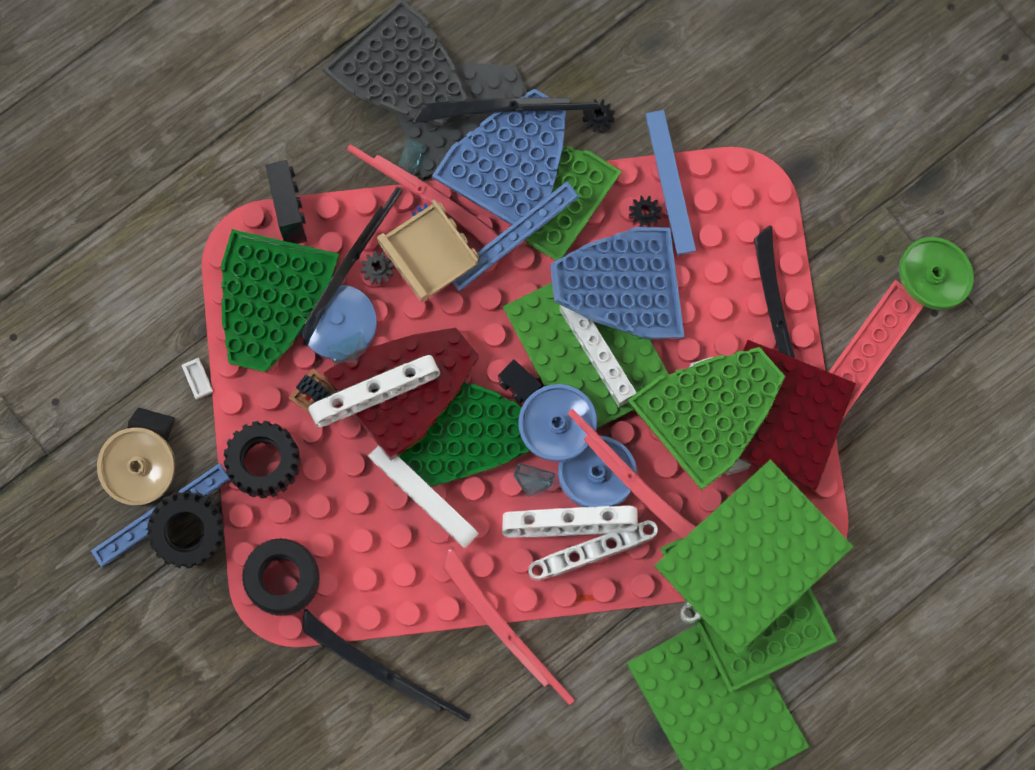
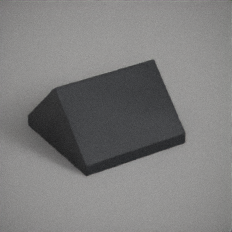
[128,407,175,441]

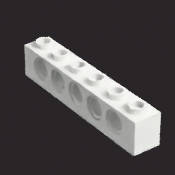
[560,305,636,407]

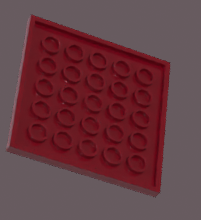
[738,340,856,490]

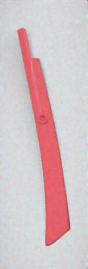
[347,144,500,246]
[567,409,696,540]
[443,546,575,705]

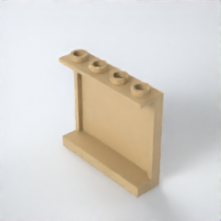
[377,199,479,303]

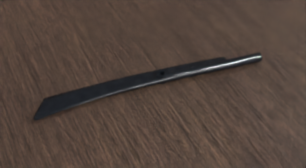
[412,97,599,124]
[303,187,403,346]
[754,225,795,358]
[303,609,471,722]

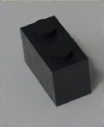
[498,359,542,404]

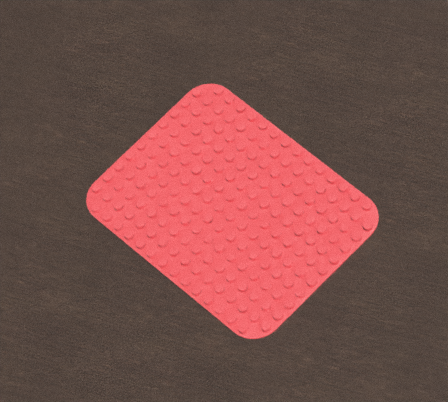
[202,147,848,648]

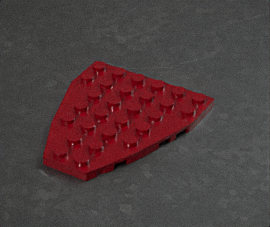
[324,327,479,461]

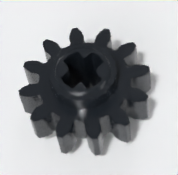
[582,99,615,133]
[629,196,662,227]

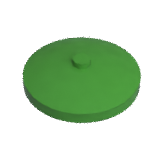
[899,237,974,310]

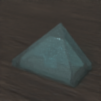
[397,139,424,176]
[327,332,369,365]
[514,463,555,497]

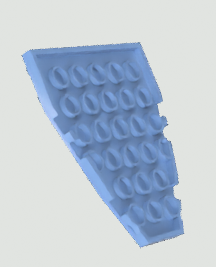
[432,89,566,225]
[550,227,684,339]

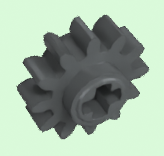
[360,251,395,286]

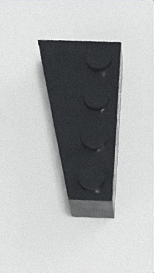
[265,160,307,244]

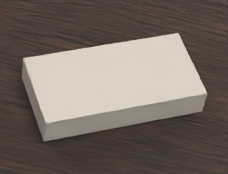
[182,358,213,400]

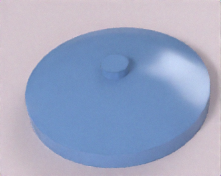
[301,285,377,360]
[519,384,597,462]
[558,436,637,507]

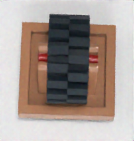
[289,369,337,416]

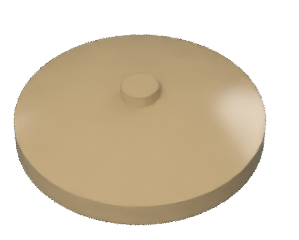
[97,428,175,505]

